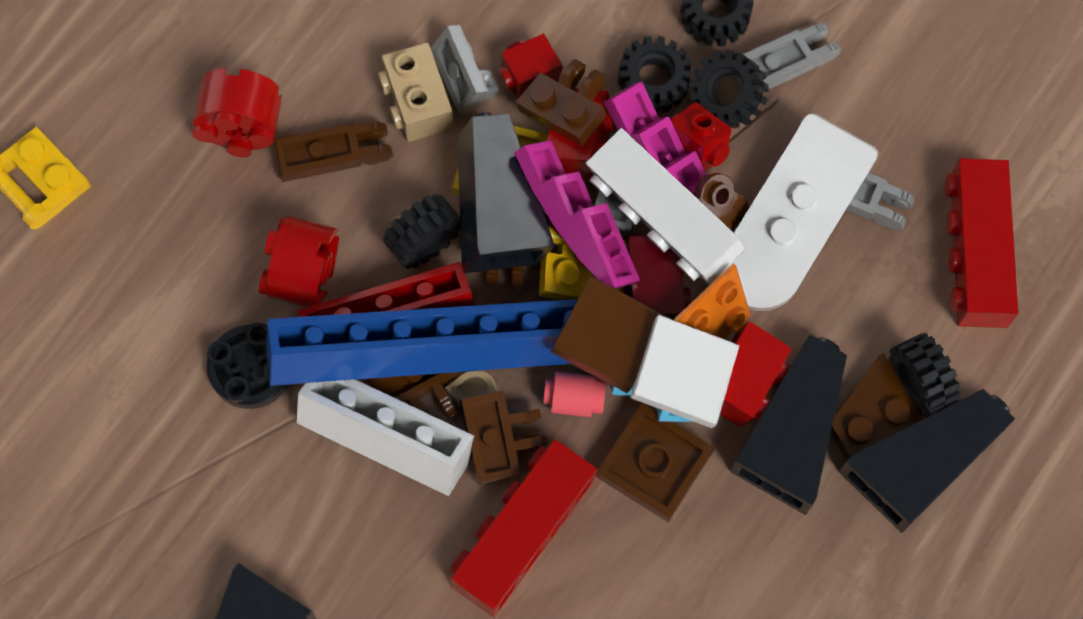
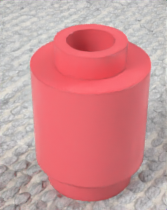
[543,371,606,418]

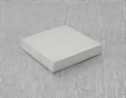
[630,315,739,428]

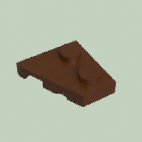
[831,353,923,461]

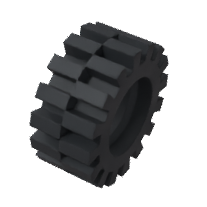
[680,0,754,47]
[618,36,691,114]
[689,50,769,128]
[383,194,460,269]
[889,333,960,417]

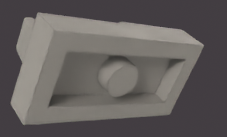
[431,25,499,115]

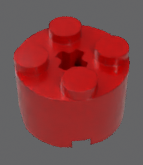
[192,68,282,158]
[259,216,339,307]

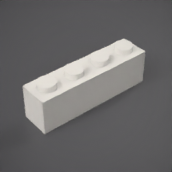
[586,128,745,285]
[297,380,474,496]

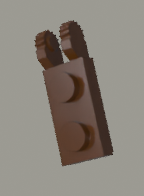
[274,121,393,182]

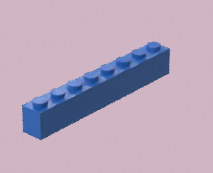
[266,299,578,386]

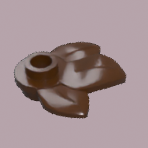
[694,173,749,233]

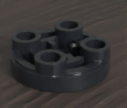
[207,322,289,409]

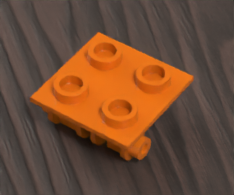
[674,264,751,340]

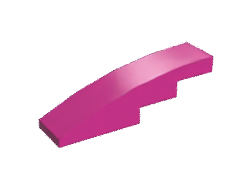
[604,81,707,196]
[514,141,640,289]

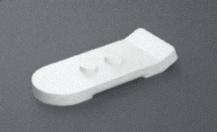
[720,113,878,311]

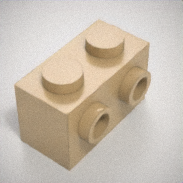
[378,42,454,142]

